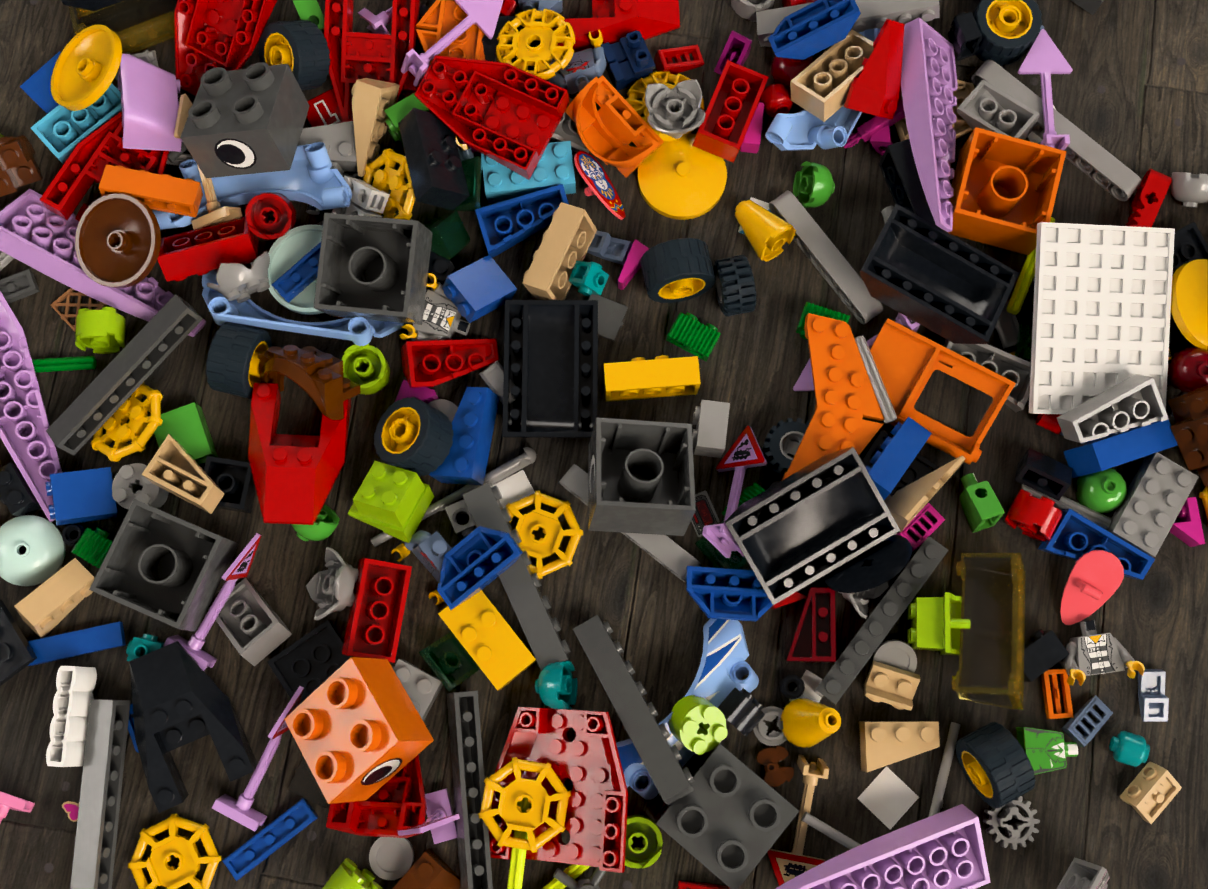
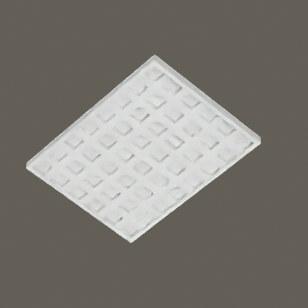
[1029,222,1175,414]

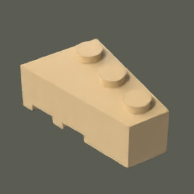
[142,434,224,514]
[14,558,95,638]
[859,721,940,772]

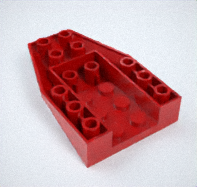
[174,0,277,96]
[414,55,570,180]

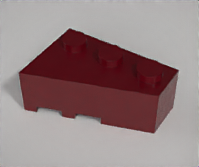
[786,588,836,662]

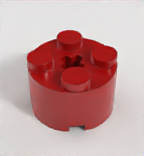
[245,192,296,240]
[1004,490,1063,542]

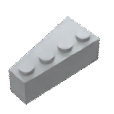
[298,121,357,172]
[943,339,1031,412]
[1057,374,1169,443]

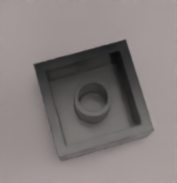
[204,456,256,514]

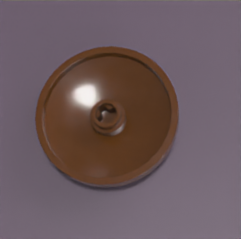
[75,194,161,288]

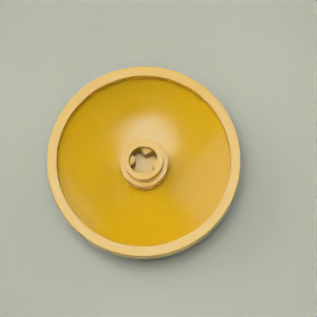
[51,24,122,111]
[637,133,727,220]
[1171,259,1208,350]

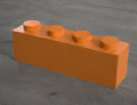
[99,164,203,218]

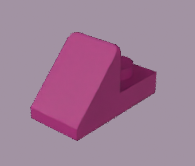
[1169,497,1205,547]

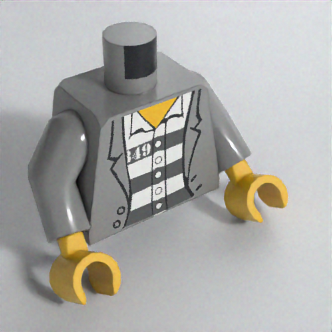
[399,273,471,341]
[1062,620,1145,686]

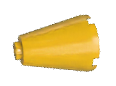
[735,200,796,262]
[781,698,841,748]

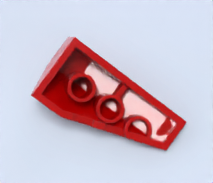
[844,19,905,120]
[401,338,499,388]

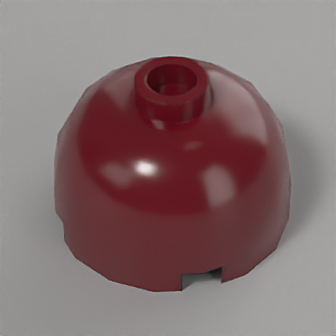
[770,55,815,91]
[1168,347,1208,393]

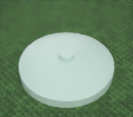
[268,225,324,315]

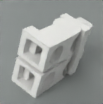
[332,176,390,218]

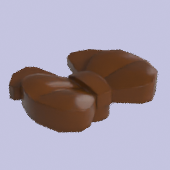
[756,745,794,787]

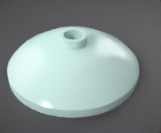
[0,515,66,586]

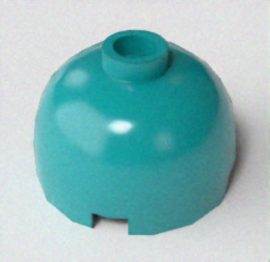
[535,660,578,710]

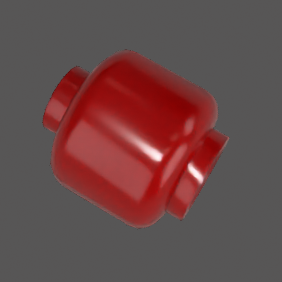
[760,84,793,117]

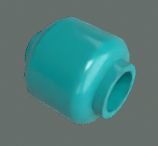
[1109,731,1150,767]

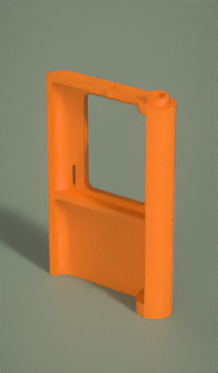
[870,318,1016,465]

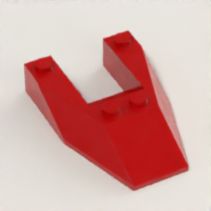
[324,0,420,126]
[552,0,680,52]
[39,111,169,220]
[248,383,351,525]

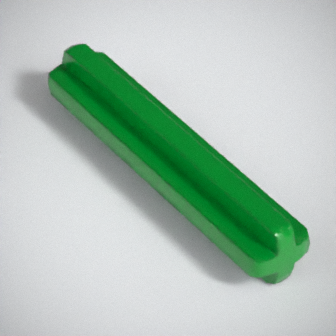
[32,356,97,373]

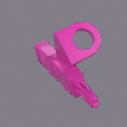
[843,99,905,155]

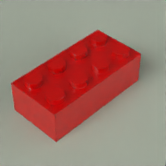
[692,60,769,163]
[157,217,259,282]
[342,558,412,663]

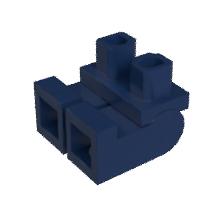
[601,30,655,91]

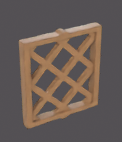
[51,288,107,332]

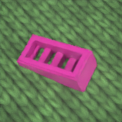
[740,102,765,154]
[618,239,649,291]
[896,503,945,551]

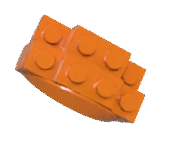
[565,75,664,178]

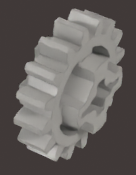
[983,796,1040,850]

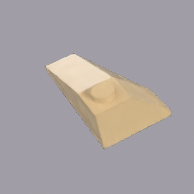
[352,78,400,177]
[884,456,966,532]

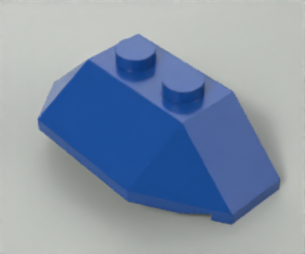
[768,0,861,60]
[437,526,523,610]
[686,566,773,622]

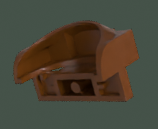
[0,135,43,197]
[258,345,361,420]
[1168,384,1208,487]

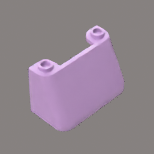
[118,53,183,152]

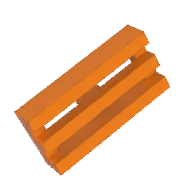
[1041,669,1074,719]

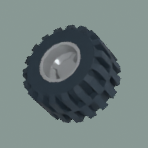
[713,255,756,317]
[762,418,810,479]

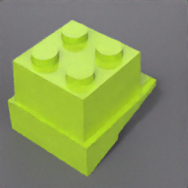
[348,461,434,543]
[907,592,971,656]

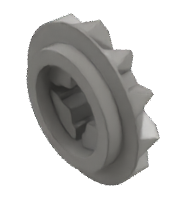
[753,706,787,746]

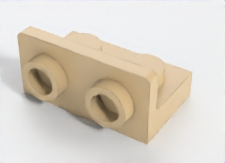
[864,661,921,711]
[1120,762,1182,824]

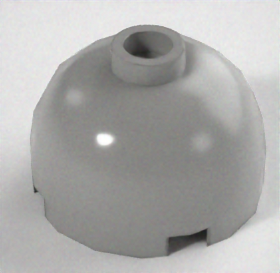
[1170,172,1208,208]

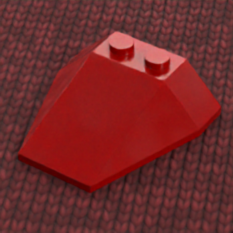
[326,754,427,838]

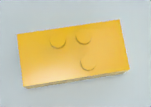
[604,355,701,402]
[438,590,537,691]

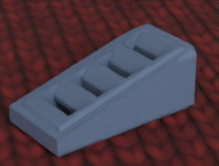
[1061,695,1113,747]

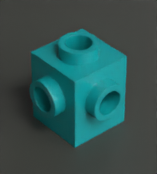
[568,261,609,297]
[126,633,165,661]

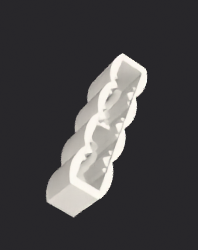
[46,666,97,767]

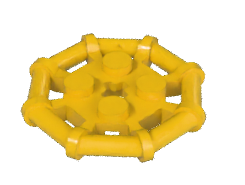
[363,148,416,220]
[91,382,163,462]
[506,490,583,579]
[478,757,571,853]
[128,814,222,889]

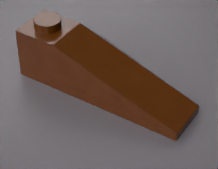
[393,848,461,889]

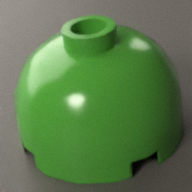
[793,161,835,208]
[1076,468,1127,514]
[291,504,340,541]

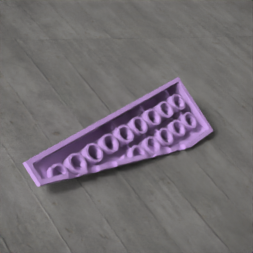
[901,17,958,232]
[0,189,206,337]
[0,291,62,522]
[775,804,991,889]

